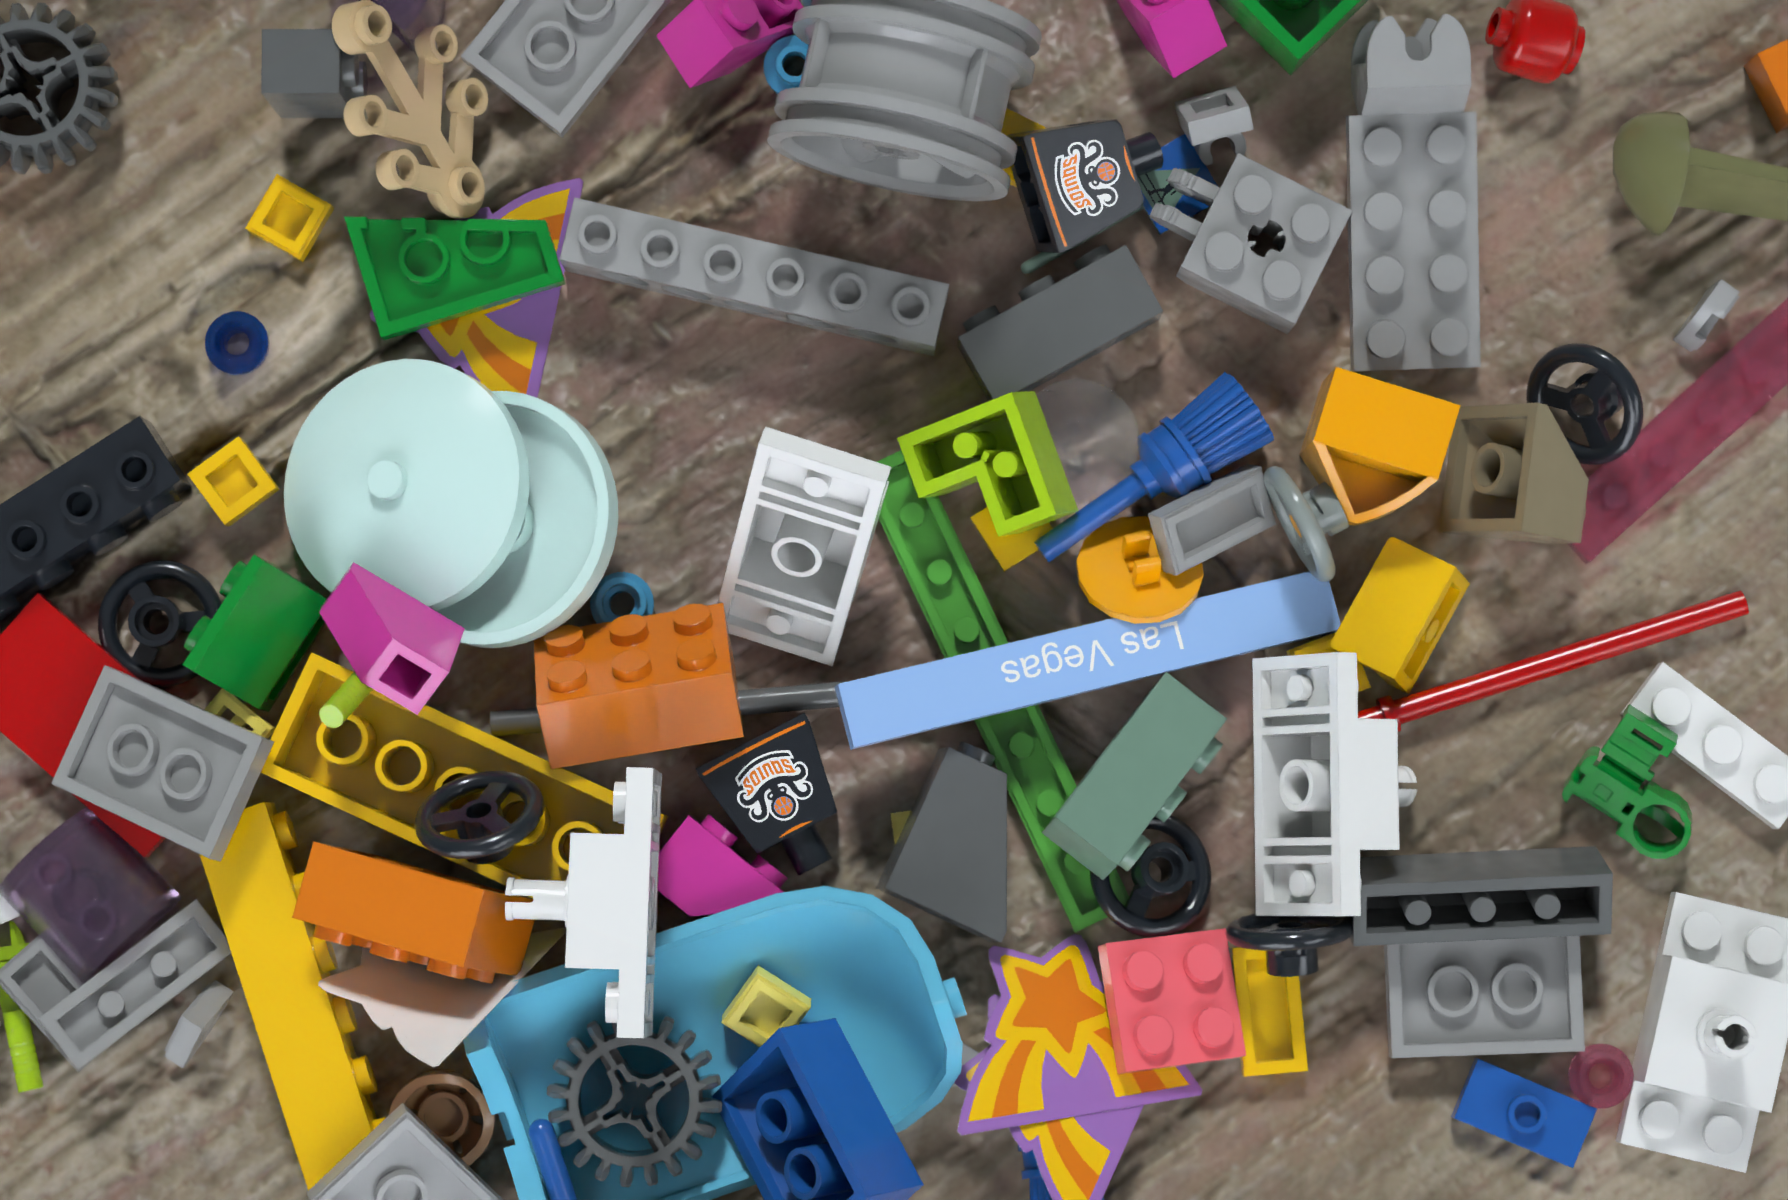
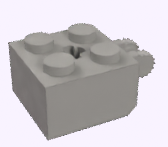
[1149,153,1353,335]

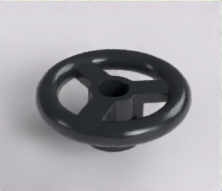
[1526,343,1644,465]
[98,560,222,687]
[415,771,544,864]
[1090,815,1211,937]
[1225,914,1353,977]

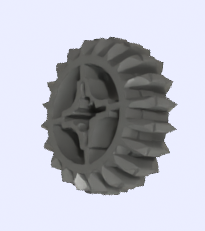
[0,2,118,174]
[547,1016,722,1187]

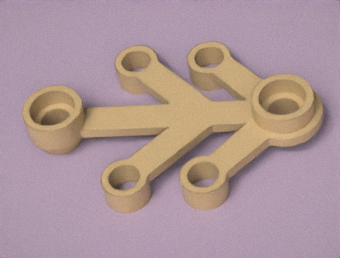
[332,0,488,219]

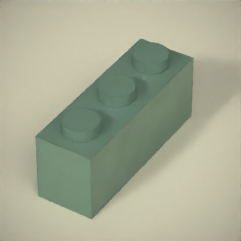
[1042,672,1227,880]

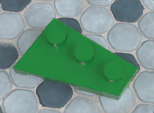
[344,216,566,341]

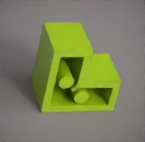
[897,391,1079,537]

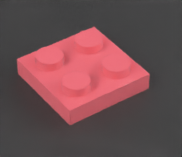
[1098,928,1246,1074]

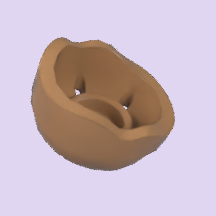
[389,1069,495,1166]

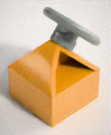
[1264,367,1461,582]

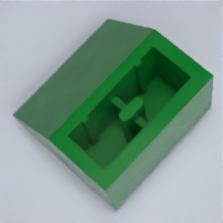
[182,554,327,712]

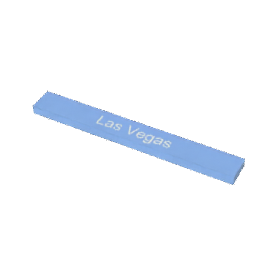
[835,571,1341,750]

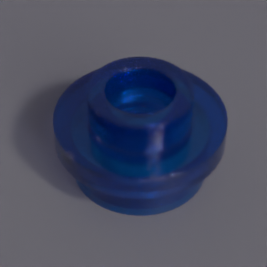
[205,311,270,375]

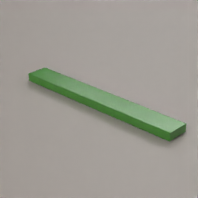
[877,450,1129,932]

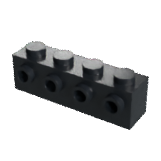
[0,416,192,620]

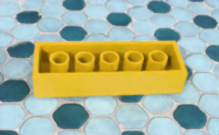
[261,652,669,898]

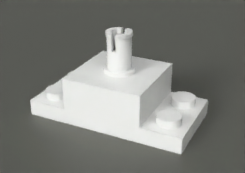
[717,427,891,666]
[1252,652,1417,916]
[505,767,662,1038]
[1616,892,1788,1173]

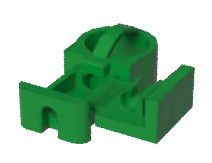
[1562,704,1692,859]

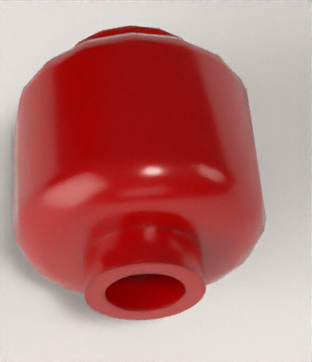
[1485,0,1585,84]

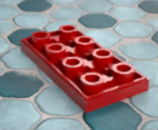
[0,593,165,858]

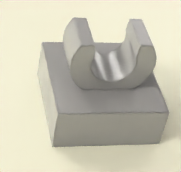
[1175,86,1254,165]

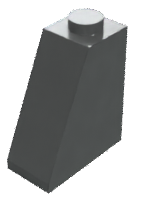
[876,742,1007,943]

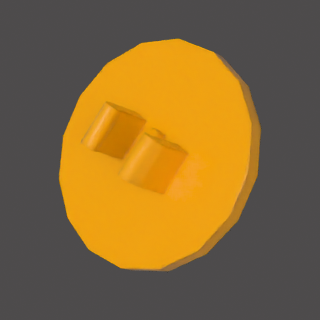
[1076,516,1204,624]

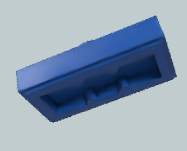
[1451,1058,1597,1168]

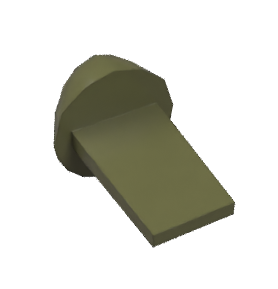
[1613,111,1788,235]

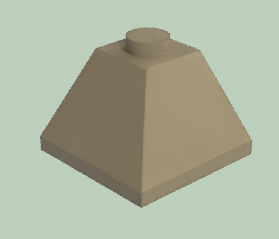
[1439,403,1589,543]

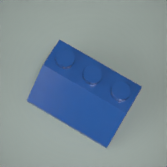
[711,1018,924,1200]

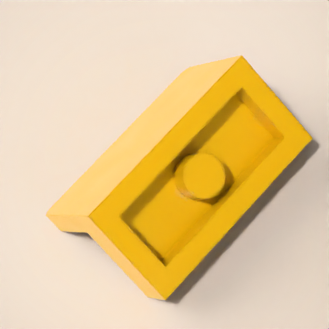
[1331,537,1470,694]

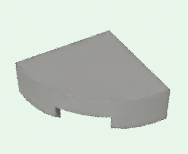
[1673,279,1740,352]
[164,980,234,1068]

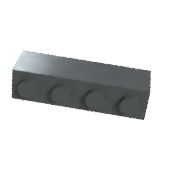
[1348,846,1613,946]

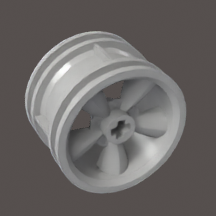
[767,0,1042,201]

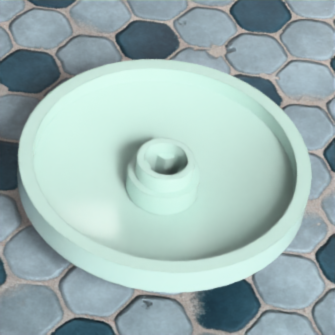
[284,359,530,611]
[436,391,619,648]

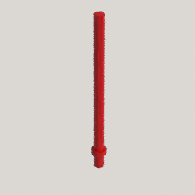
[1358,590,1749,732]

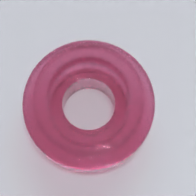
[1568,1043,1634,1108]

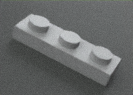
[38,899,232,1071]

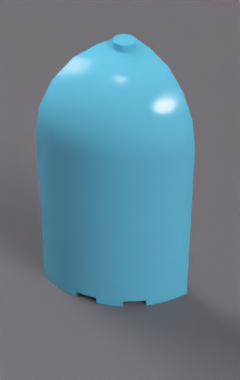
[463,886,967,1200]

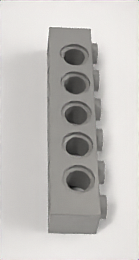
[559,197,949,356]

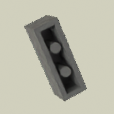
[957,244,1163,401]

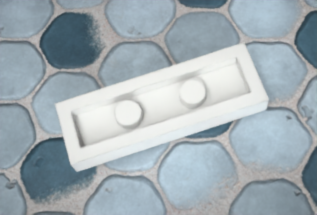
[1620,662,1788,829]

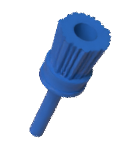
[1034,372,1274,563]

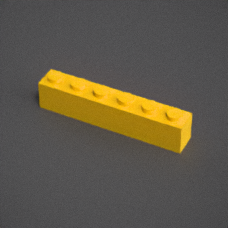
[199,802,387,1191]

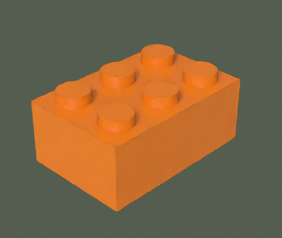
[534,603,744,769]
[292,841,535,984]

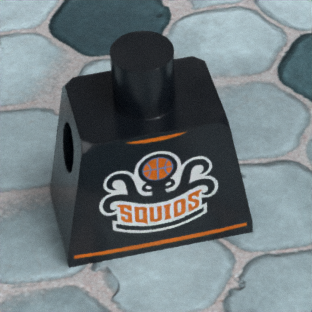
[1006,119,1163,253]
[696,713,838,876]

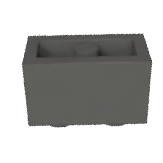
[261,29,368,118]

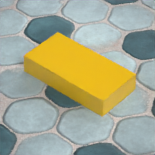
[1230,947,1308,1077]

